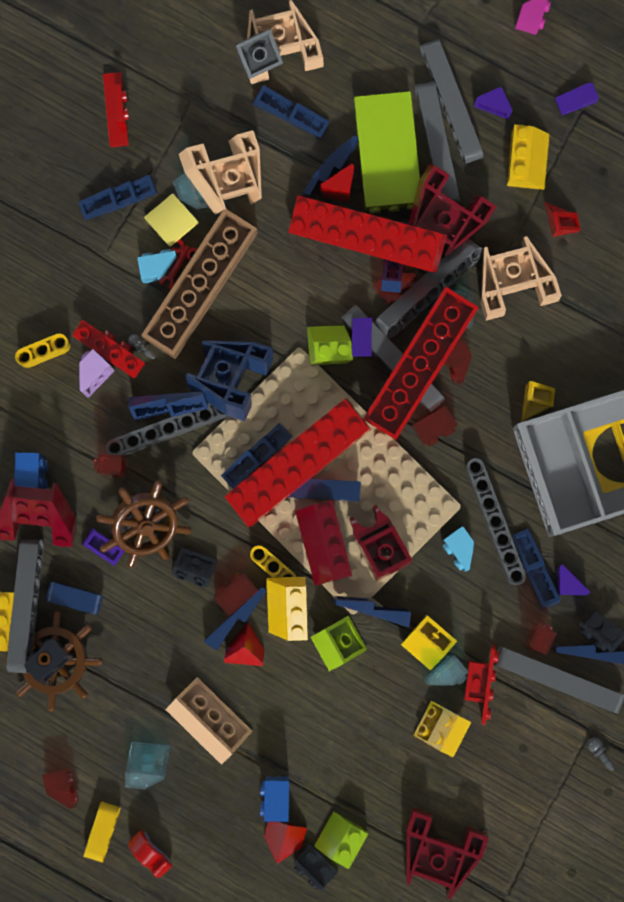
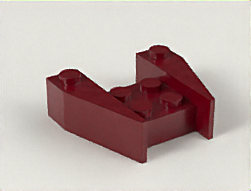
[408,165,497,256]
[0,478,77,547]
[406,807,489,899]

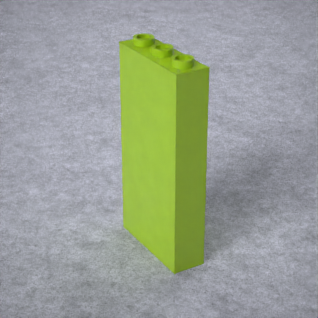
[354,91,420,214]

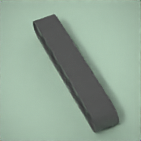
[420,39,483,164]
[415,81,460,205]
[375,238,483,338]
[341,305,445,413]
[106,403,228,458]
[465,458,526,585]
[7,539,44,673]
[493,646,624,714]

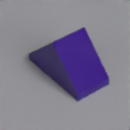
[474,87,512,120]
[557,565,590,595]

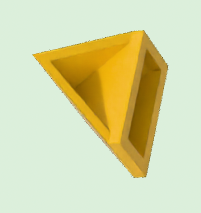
[521,381,555,422]

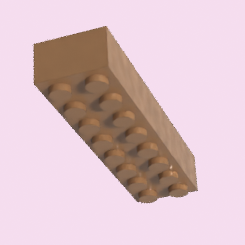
[141,209,258,359]

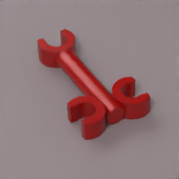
[160,239,198,290]

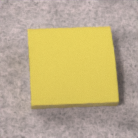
[144,193,198,247]

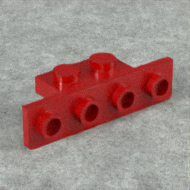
[103,72,129,147]
[73,320,145,378]
[465,644,499,725]

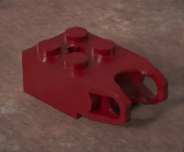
[349,504,412,582]

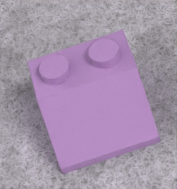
[79,349,114,398]

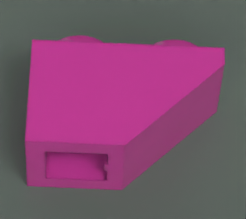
[515,0,551,35]

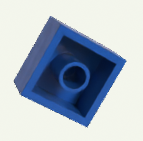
[14,453,48,489]
[260,776,289,822]

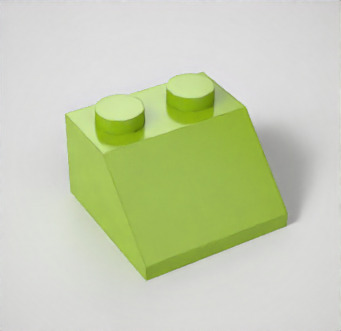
[307,326,353,365]
[311,616,367,671]
[314,811,368,869]

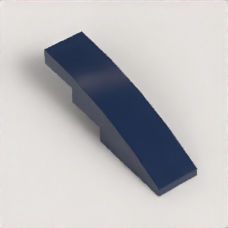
[303,136,358,199]
[78,175,158,220]
[221,422,293,489]

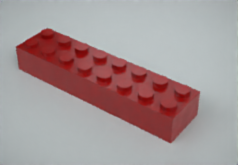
[288,196,447,273]
[363,287,479,440]
[224,399,372,527]

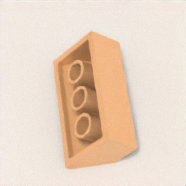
[166,677,253,765]

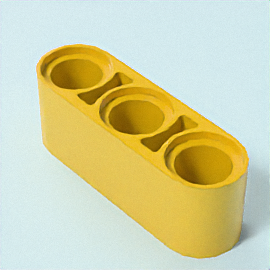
[15,333,71,368]
[250,545,296,578]
[84,802,121,863]

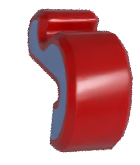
[128,830,172,878]

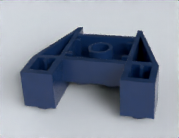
[186,340,273,422]

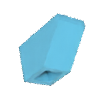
[138,249,177,284]
[442,526,474,572]

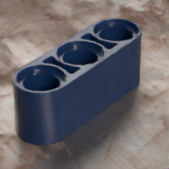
[45,582,104,615]

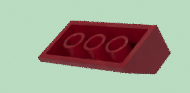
[295,500,352,586]

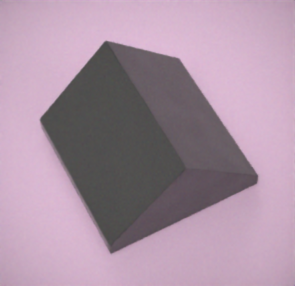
[235,28,283,79]

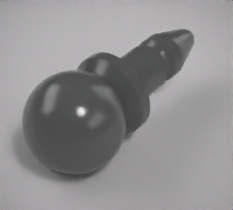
[128,334,155,359]
[587,737,614,771]

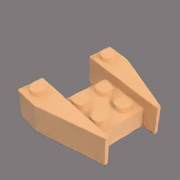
[247,0,323,84]
[179,131,262,215]
[480,236,562,321]

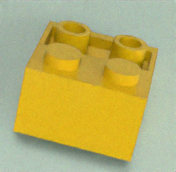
[401,615,457,670]
[413,701,471,757]

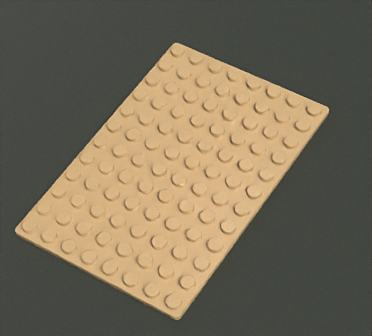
[192,348,460,614]

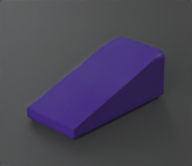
[555,82,599,115]
[352,318,372,357]
[82,528,125,566]

